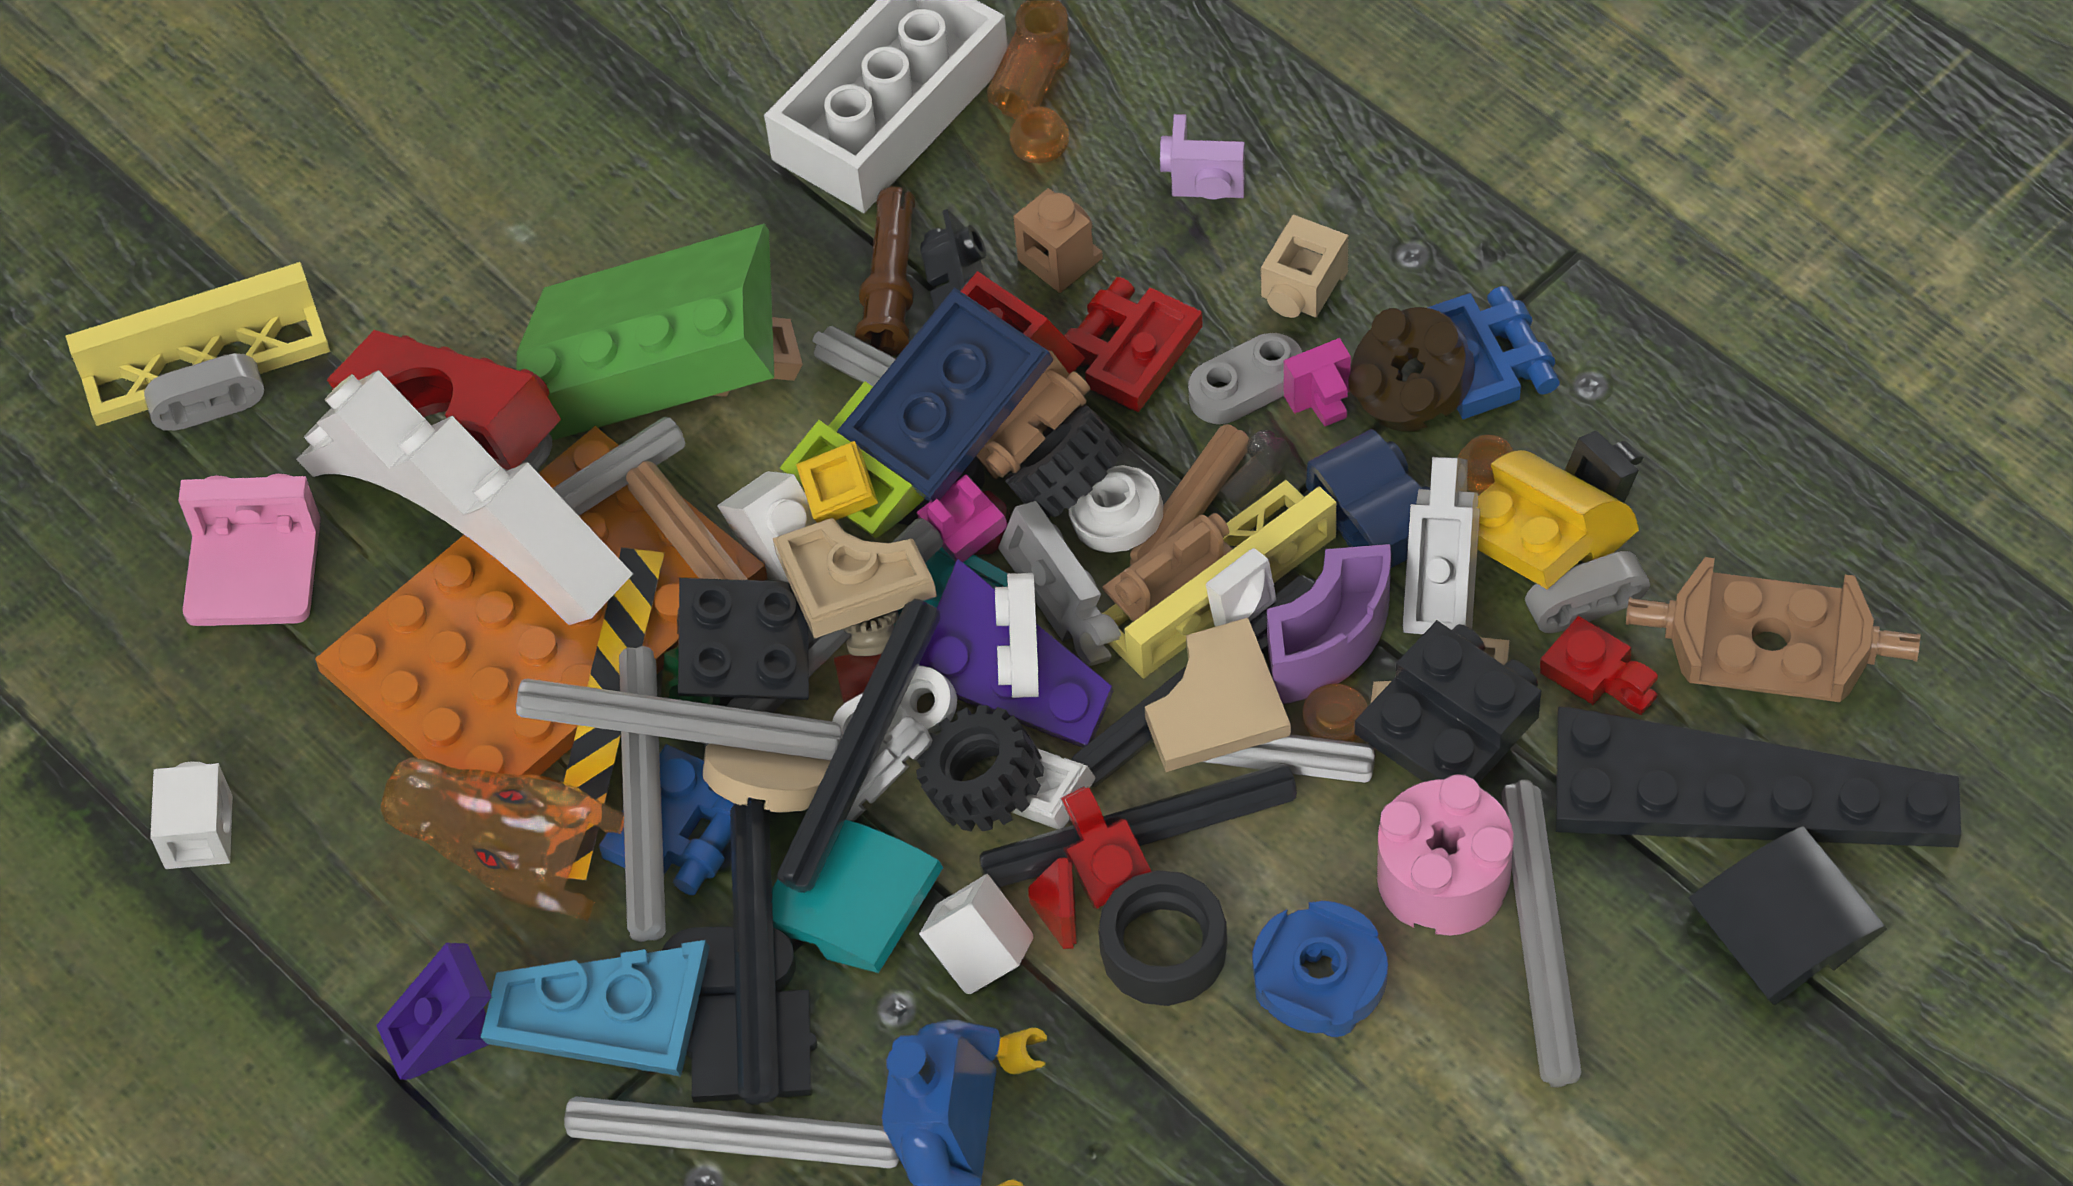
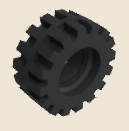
[1005,406,1123,519]
[916,705,1044,832]

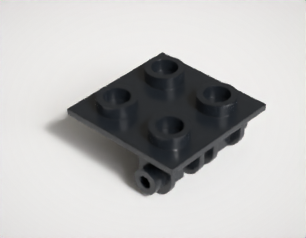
[677,578,809,700]

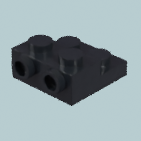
[1354,620,1542,784]

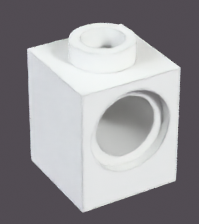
[150,762,233,869]

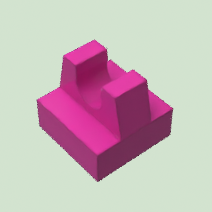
[1284,338,1351,427]
[917,475,1007,562]

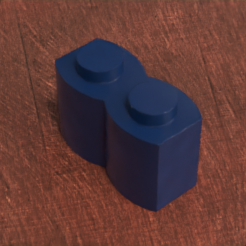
[1306,429,1430,568]

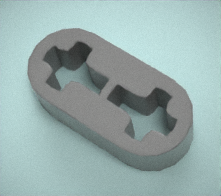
[144,353,264,431]
[1525,551,1650,633]

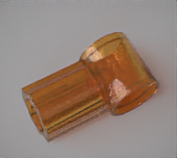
[987,0,1071,120]

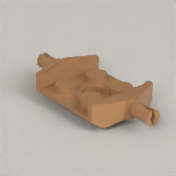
[1625,557,1920,702]

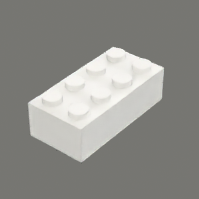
[764,0,1009,213]

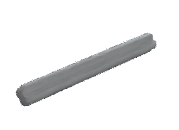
[619,646,666,942]
[516,678,841,760]
[1501,780,1581,1087]
[564,1097,899,1168]

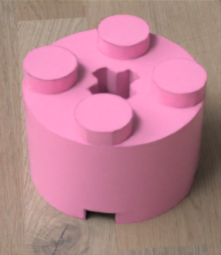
[1377,775,1514,936]

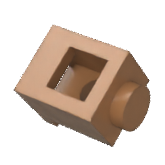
[1014,188,1103,293]

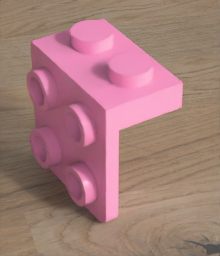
[178,474,321,626]

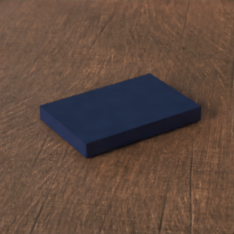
[837,287,1054,503]

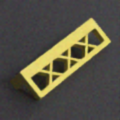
[66,262,330,426]
[1102,480,1336,679]

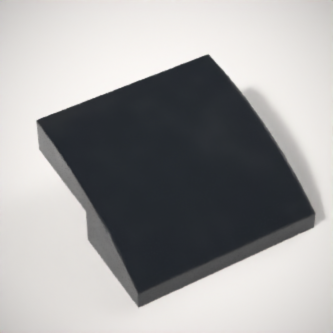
[1688,826,1887,1006]

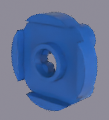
[1252,901,1388,1037]

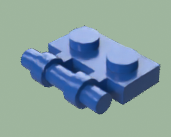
[1427,286,1560,419]
[599,744,754,895]

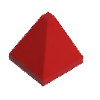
[1028,858,1077,949]

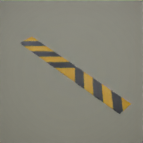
[541,547,665,880]

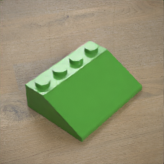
[516,224,775,440]

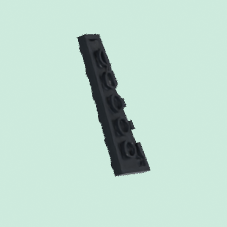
[1556,707,1962,848]

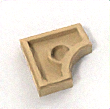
[772,518,937,639]
[1145,618,1291,772]

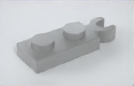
[998,501,1121,667]

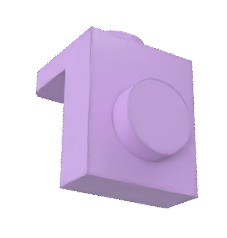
[1160,114,1245,199]

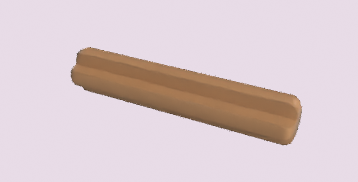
[1130,424,1249,565]
[626,461,748,580]

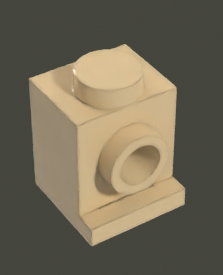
[1261,215,1348,318]

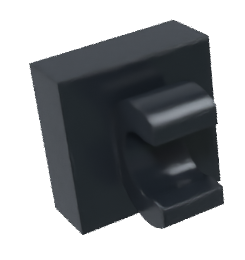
[1565,430,1644,503]

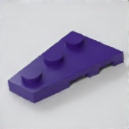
[918,559,1114,748]

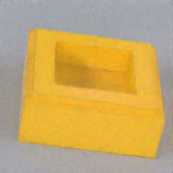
[796,441,878,523]

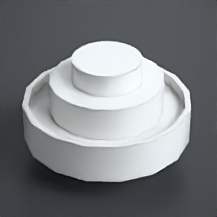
[1069,465,1163,553]

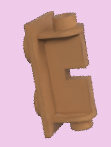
[976,350,1090,479]
[1102,513,1232,622]

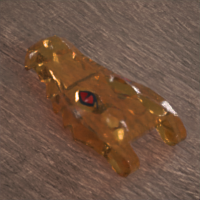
[381,757,624,922]

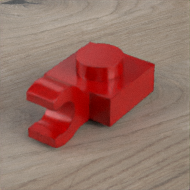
[1540,616,1658,715]
[1060,786,1152,909]

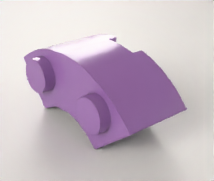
[1267,544,1391,704]

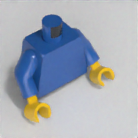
[882,1020,1047,1186]

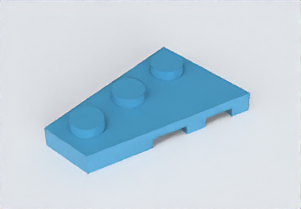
[481,940,710,1076]

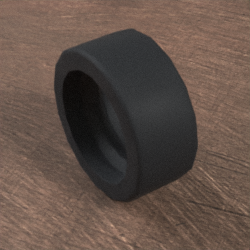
[1098,870,1227,1006]

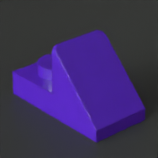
[376,942,492,1080]

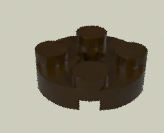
[1348,307,1475,432]

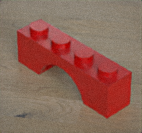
[327,330,561,470]

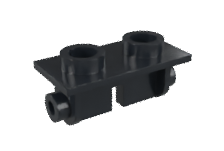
[920,209,988,312]

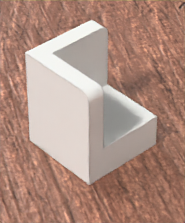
[919,874,1034,994]

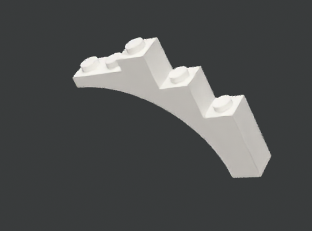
[296,370,633,625]

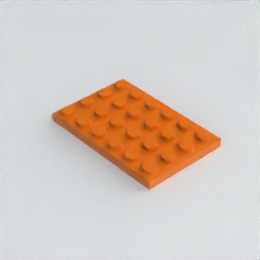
[315,426,768,821]

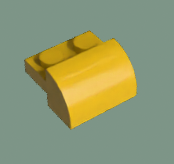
[1477,450,1639,589]

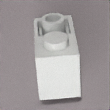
[717,471,816,582]

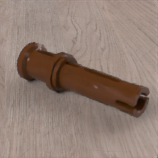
[854,187,915,356]

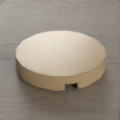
[703,743,831,812]

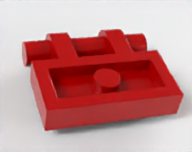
[1064,277,1203,413]

